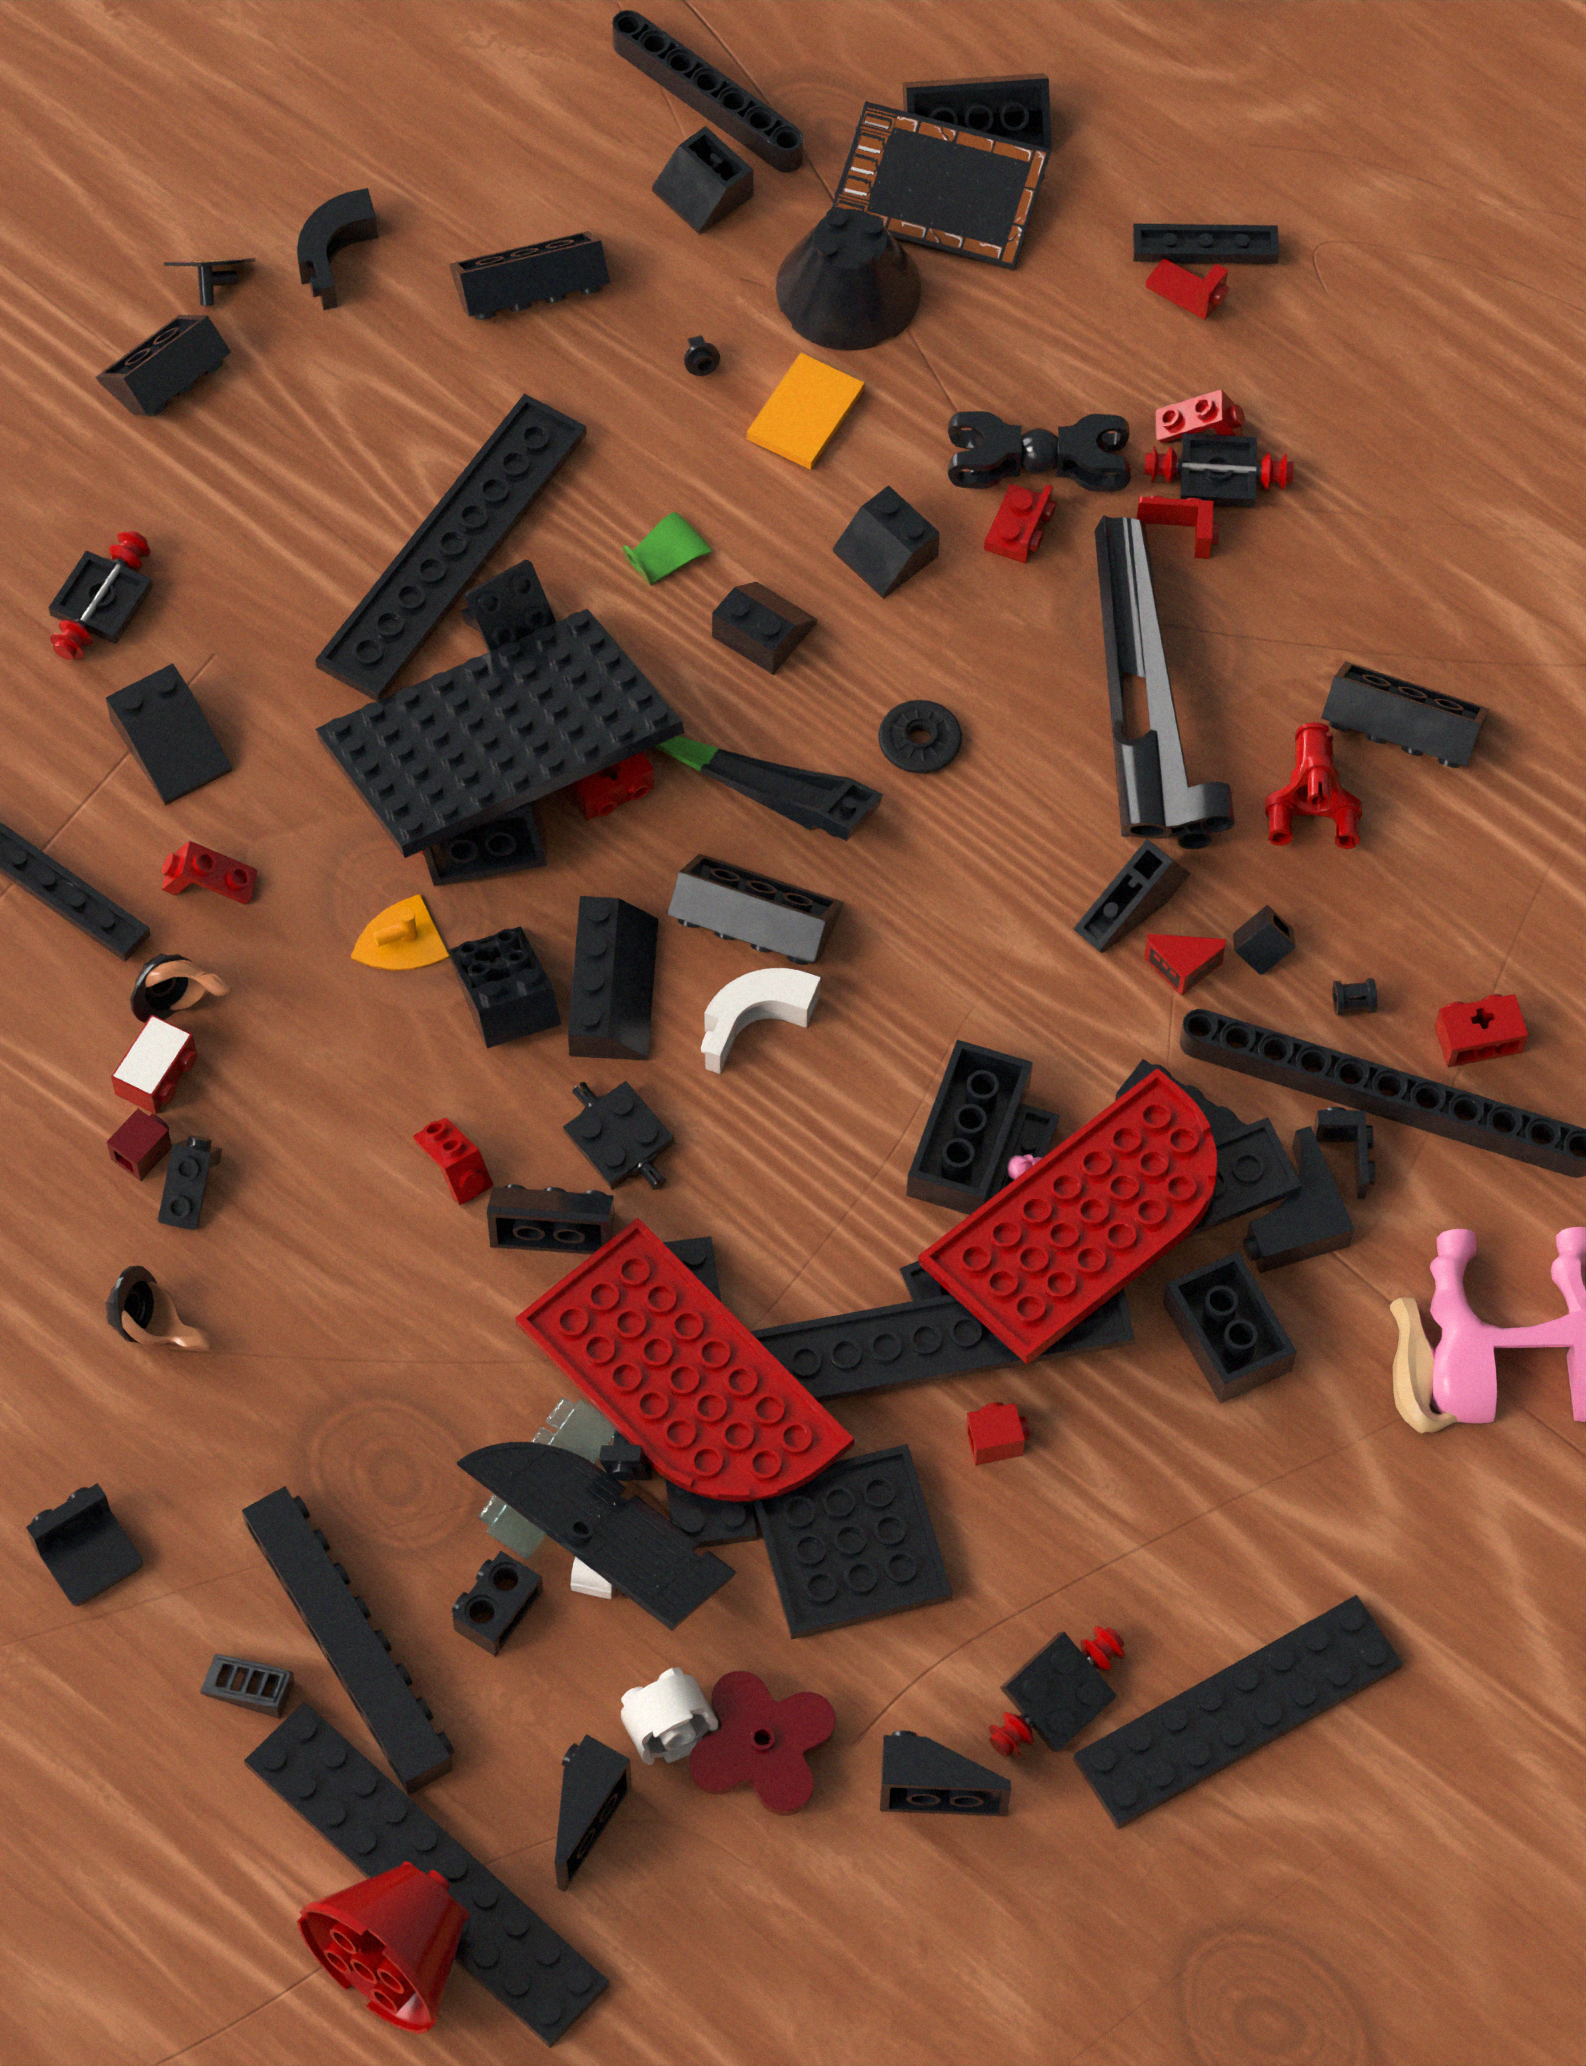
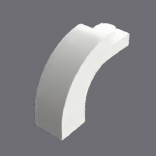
[701,968,821,1074]

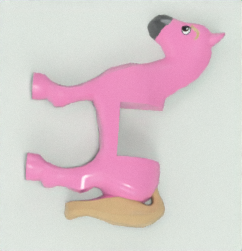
[1390,1227,1586,1433]

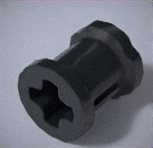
[1332,978,1377,1016]

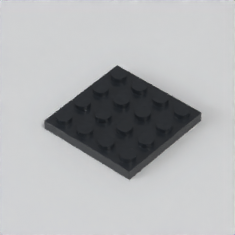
[752,1444,952,1640]

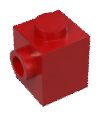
[966,1402,1030,1466]

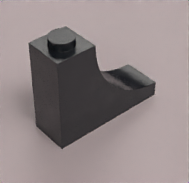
[1243,1126,1354,1273]

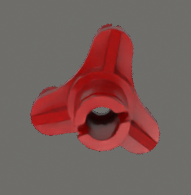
[1264,722,1362,849]

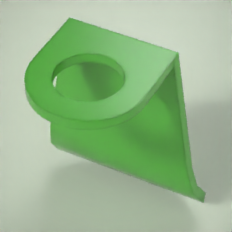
[622,512,712,586]

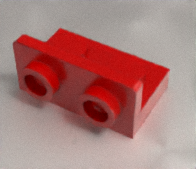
[984,483,1057,564]

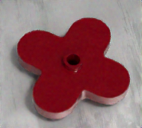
[689,1671,835,1816]

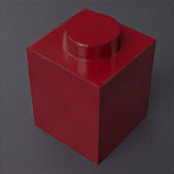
[106,1108,172,1181]

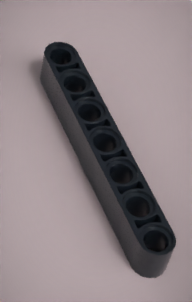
[612,10,803,173]

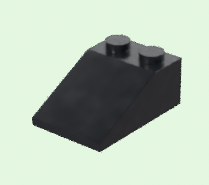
[105,663,232,805]
[423,800,547,886]
[880,1730,1011,1817]
[555,1734,632,1892]

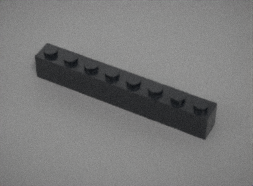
[242,1486,455,1796]

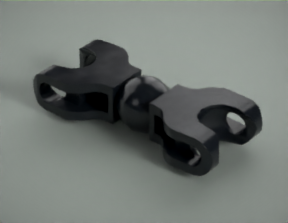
[948,411,1131,492]

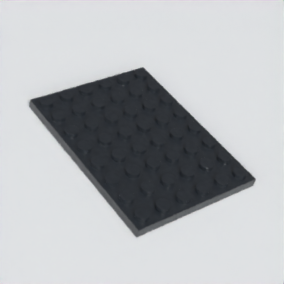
[315,609,685,858]

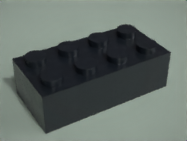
[906,1039,1033,1215]

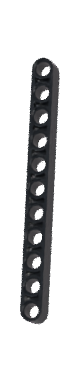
[1180,1009,1586,1178]

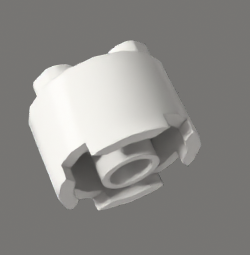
[621,1667,718,1765]

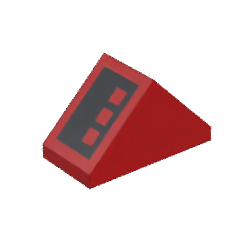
[1144,934,1226,996]

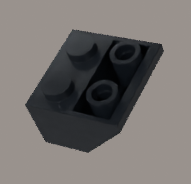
[652,126,754,235]

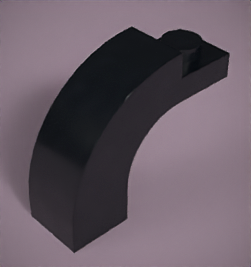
[297,188,378,310]

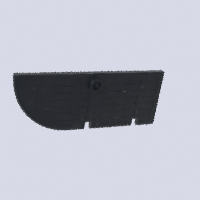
[457,1442,736,1631]

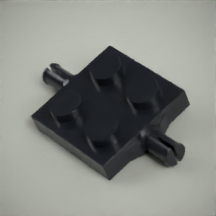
[563,1081,675,1190]

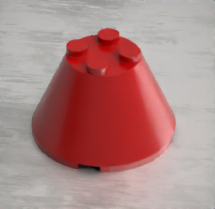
[297,1861,470,2034]

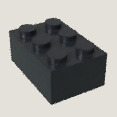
[1163,1251,1297,1404]

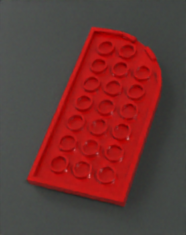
[918,1068,1218,1365]
[515,1218,855,1501]

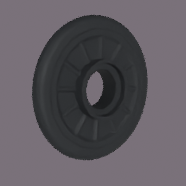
[878,700,962,773]

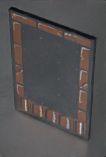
[831,101,1051,271]

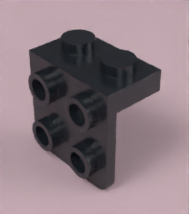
[26,1483,143,1606]

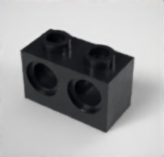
[451,1551,543,1657]

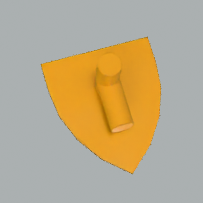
[351,894,449,971]

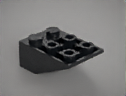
[447,926,562,1049]

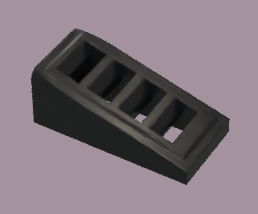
[200,1654,295,1719]

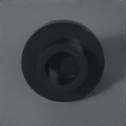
[684,335,720,376]

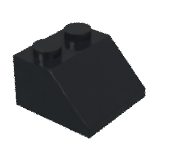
[833,485,940,599]
[712,581,817,675]

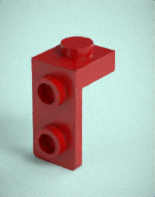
[1145,259,1229,320]
[1156,389,1245,443]
[1136,495,1220,559]
[162,841,258,904]
[413,1118,494,1206]

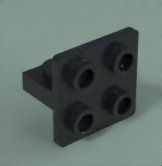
[460,560,556,652]

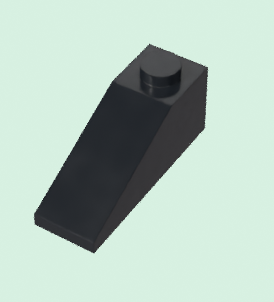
[1073,839,1191,953]

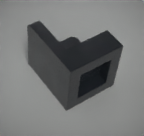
[1233,905,1296,975]

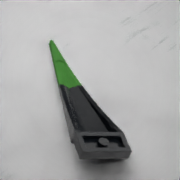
[654,736,883,841]

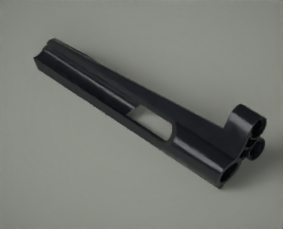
[1095,515,1235,849]

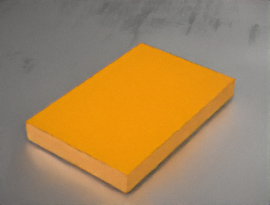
[747,353,865,470]

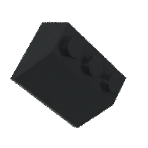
[96,315,231,417]
[487,1184,615,1255]

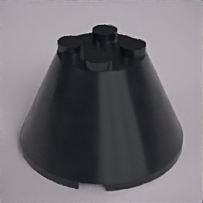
[776,207,921,351]

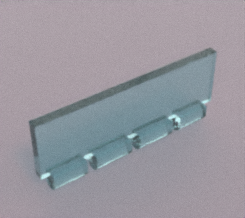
[477,1397,617,1560]

